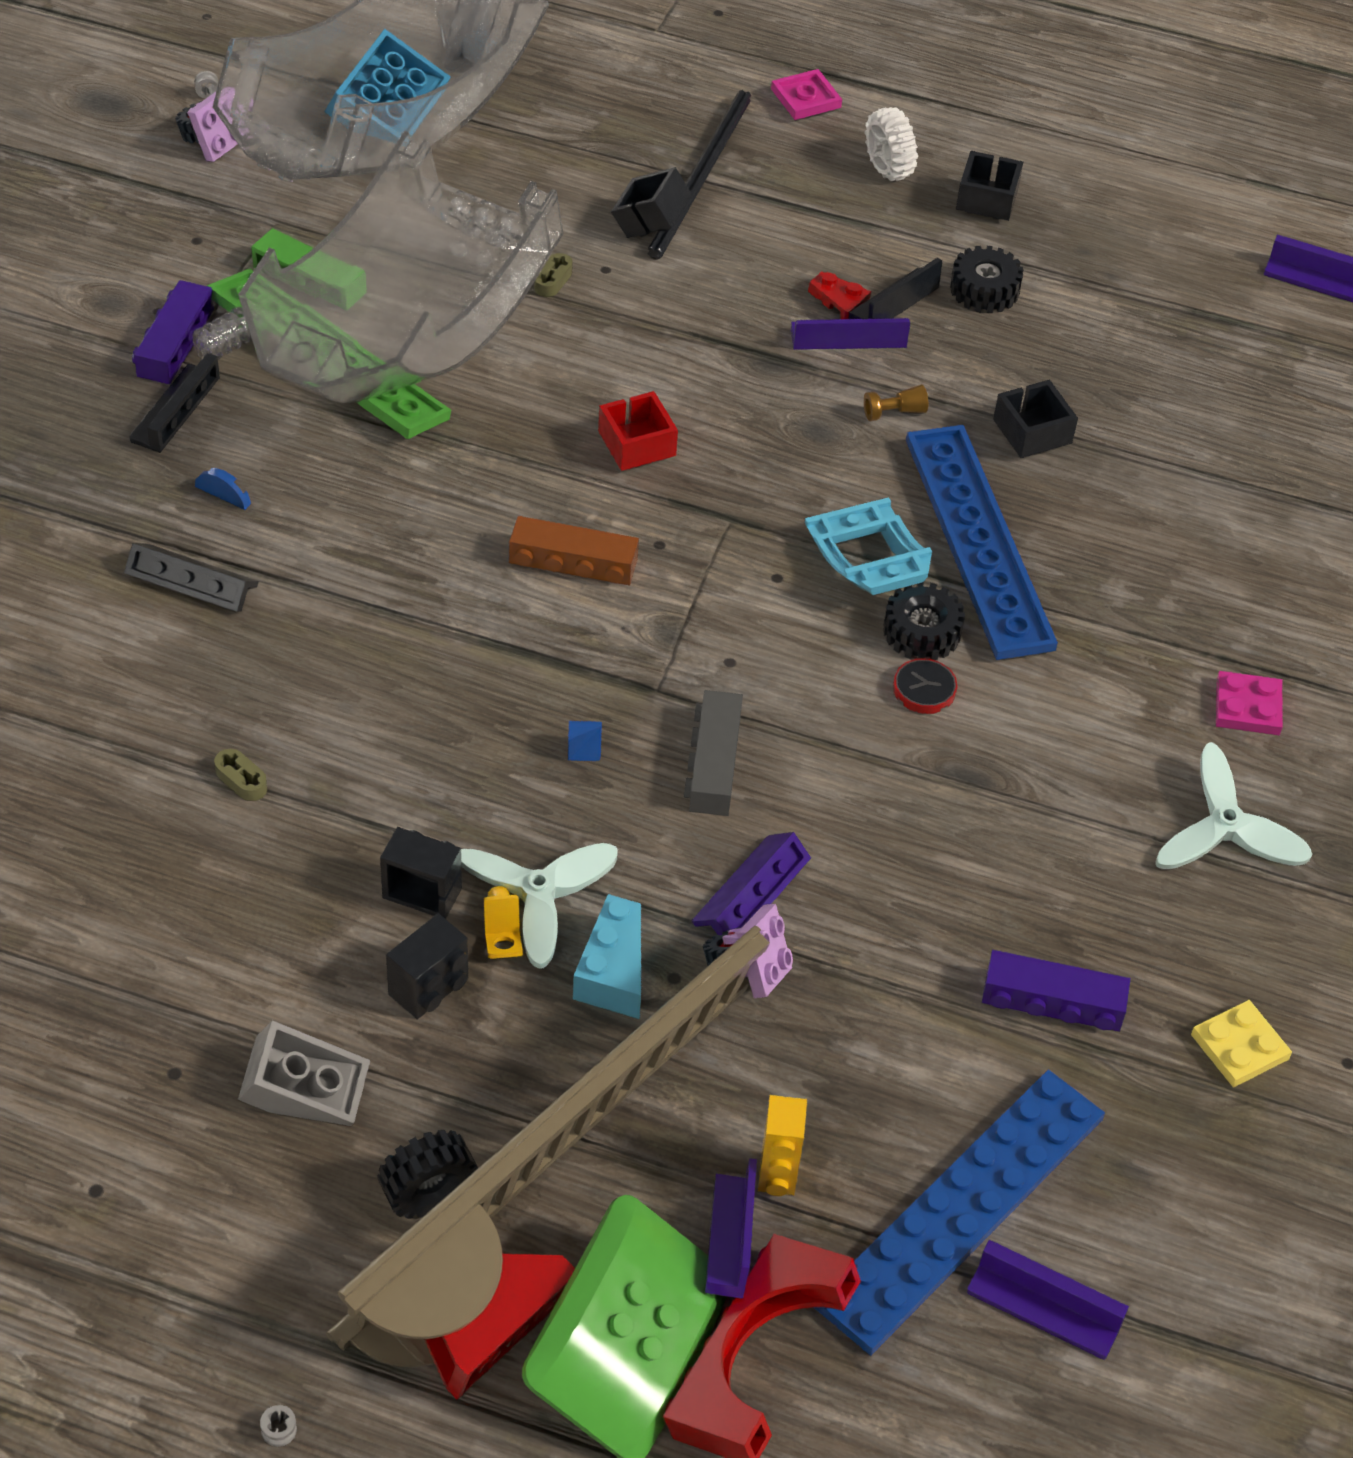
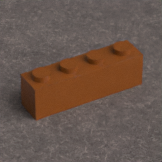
[509,516,639,586]

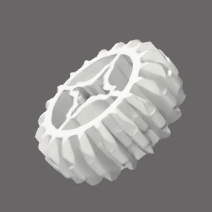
[865,107,918,181]

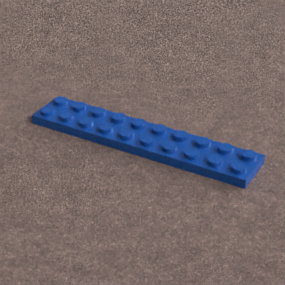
[906,425,1058,660]
[813,1069,1105,1356]

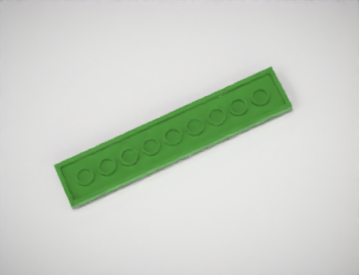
[207,268,451,439]

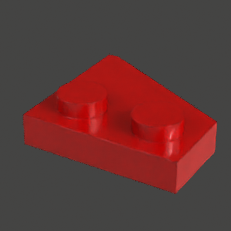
[808,271,872,319]

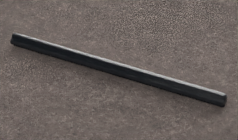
[648,90,751,259]

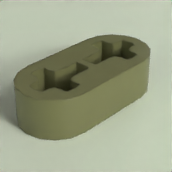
[534,253,573,297]
[214,749,268,801]

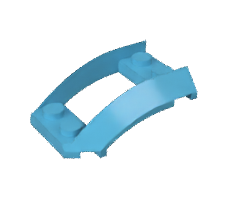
[805,497,932,595]

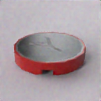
[893,659,958,714]

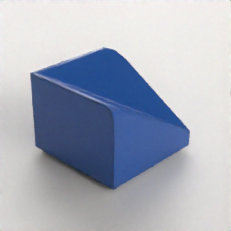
[568,721,602,761]

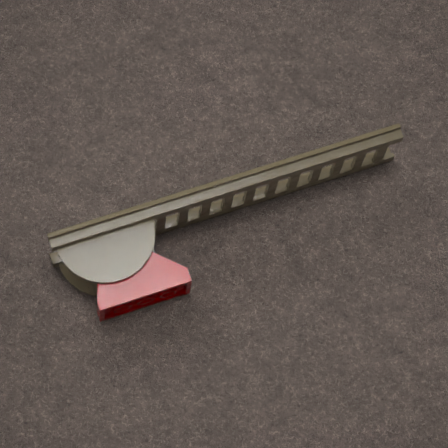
[326,926,770,1400]

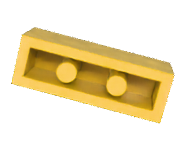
[758,1095,807,1196]

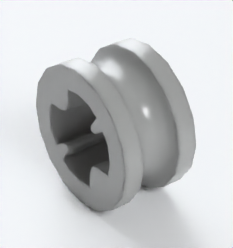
[194,71,219,99]
[260,1405,297,1447]

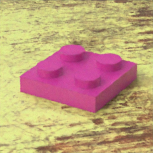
[771,69,842,120]
[1216,671,1283,736]

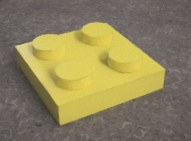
[1191,1000,1292,1088]

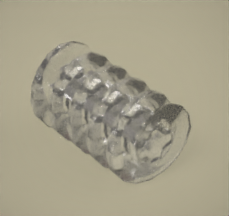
[192,307,259,360]

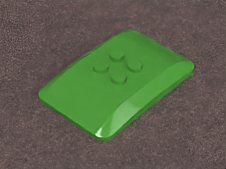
[522,1195,727,1458]

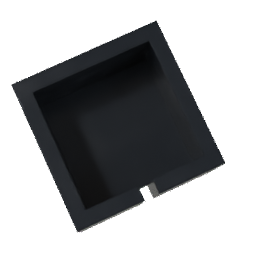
[956,151,1024,221]
[611,167,692,238]
[993,379,1078,458]
[380,826,462,919]
[386,913,469,1020]

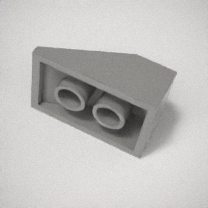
[238,1020,370,1126]

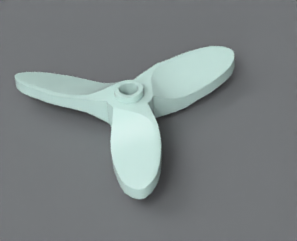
[1155,742,1312,869]
[461,843,618,969]

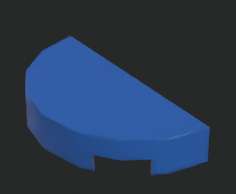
[195,468,251,510]

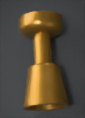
[864,384,929,421]

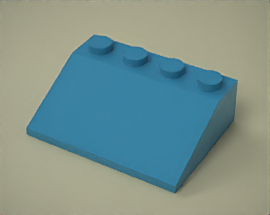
[324,29,451,145]

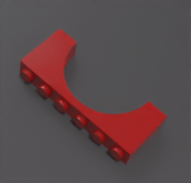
[663,1234,861,1458]

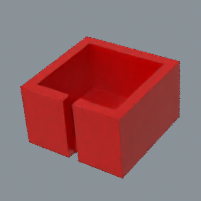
[598,391,678,471]

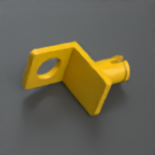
[484,886,523,959]

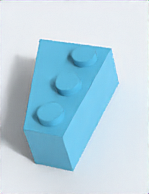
[573,894,641,1019]

